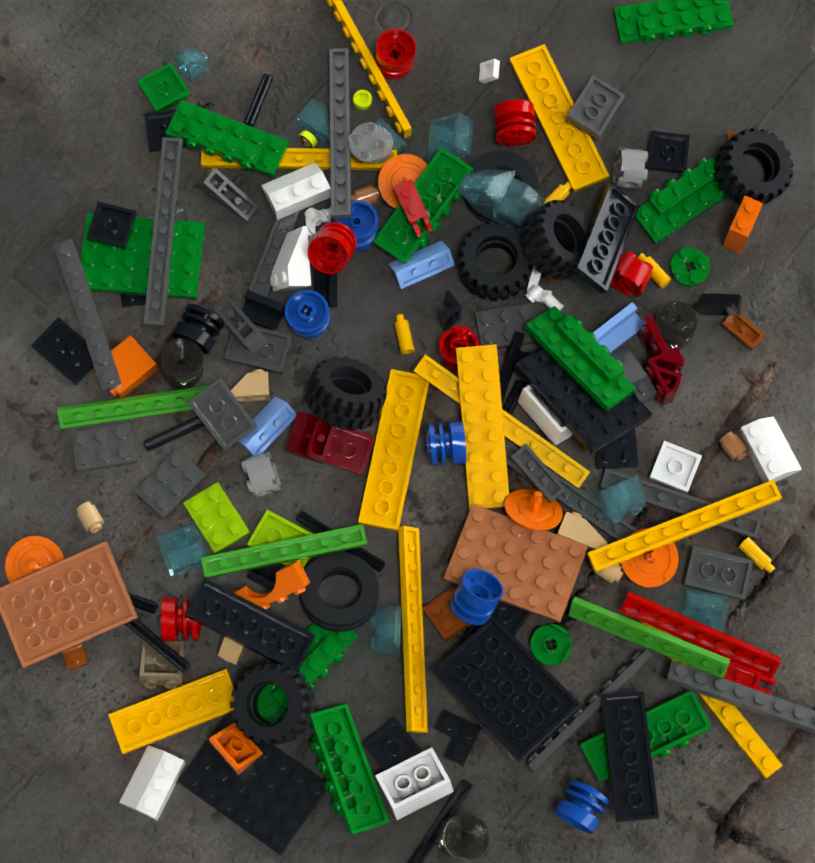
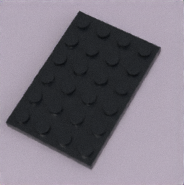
[514,347,652,455]
[432,616,581,763]
[177,713,326,856]

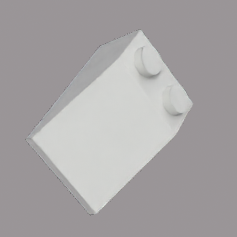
[270,226,311,292]

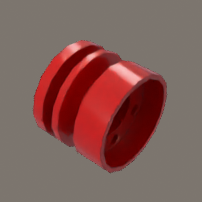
[373,29,417,80]
[494,99,536,146]
[308,222,357,274]
[161,597,202,642]

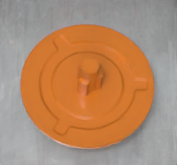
[378,154,428,209]
[504,489,563,531]
[621,528,679,588]
[5,536,64,583]

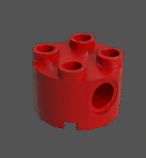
[610,251,653,297]
[439,326,479,371]

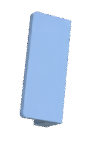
[389,241,455,289]
[593,302,643,354]
[237,397,297,456]

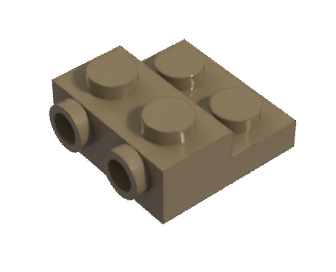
[139,640,185,689]

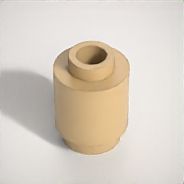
[76,502,104,533]
[592,564,624,584]

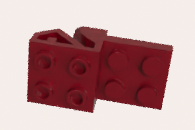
[639,315,685,406]
[284,412,375,476]

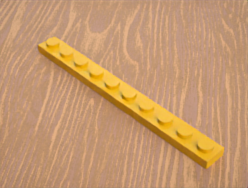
[326,0,411,139]
[201,148,397,171]
[413,354,590,489]
[587,480,782,573]
[398,526,428,733]
[637,619,783,779]

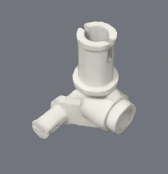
[304,207,332,247]
[525,265,564,310]

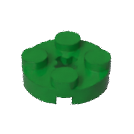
[670,247,710,288]
[530,624,572,667]

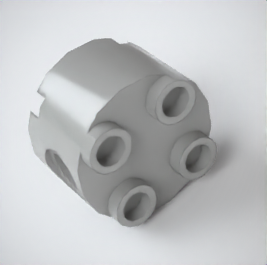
[348,122,394,164]
[612,147,648,189]
[241,451,281,497]

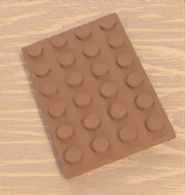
[444,504,588,623]
[0,541,139,668]

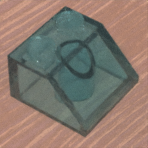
[427,112,474,160]
[458,169,516,206]
[492,177,545,231]
[597,475,646,523]
[156,522,207,576]
[682,589,728,632]
[371,606,401,655]

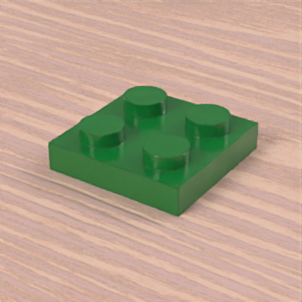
[137,62,191,112]

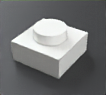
[479,58,500,83]

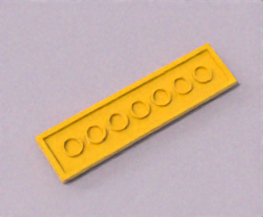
[509,44,610,193]
[456,344,509,510]
[358,369,429,532]

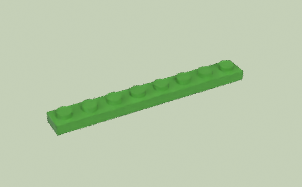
[57,385,209,429]
[201,524,367,579]
[568,597,730,679]

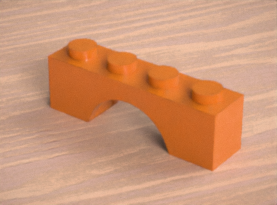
[233,560,310,610]

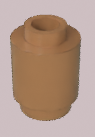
[351,184,380,205]
[719,431,748,462]

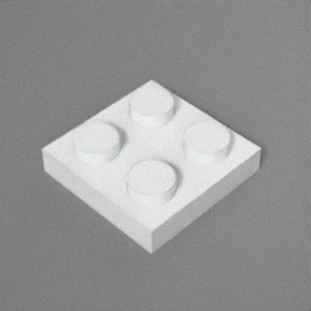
[649,441,702,494]

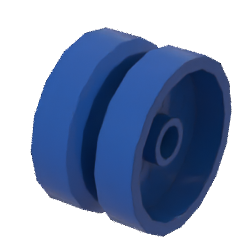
[335,200,379,252]
[285,290,331,339]

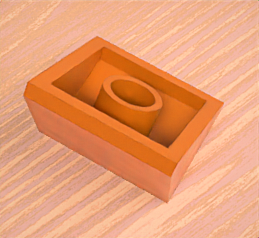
[209,722,263,775]

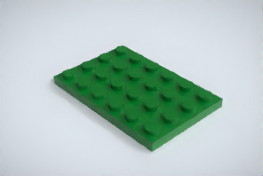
[80,213,206,300]

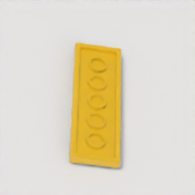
[108,669,235,755]

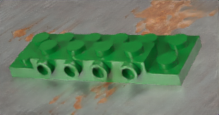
[613,0,734,45]
[165,100,289,178]
[373,147,474,264]
[635,158,727,245]
[524,306,636,411]
[257,623,359,724]
[580,691,712,783]
[310,703,390,836]

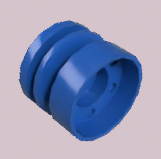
[426,421,467,466]
[450,569,503,625]
[554,780,610,834]

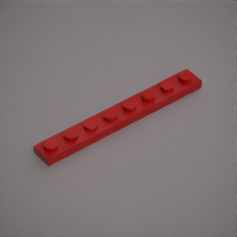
[620,592,781,678]

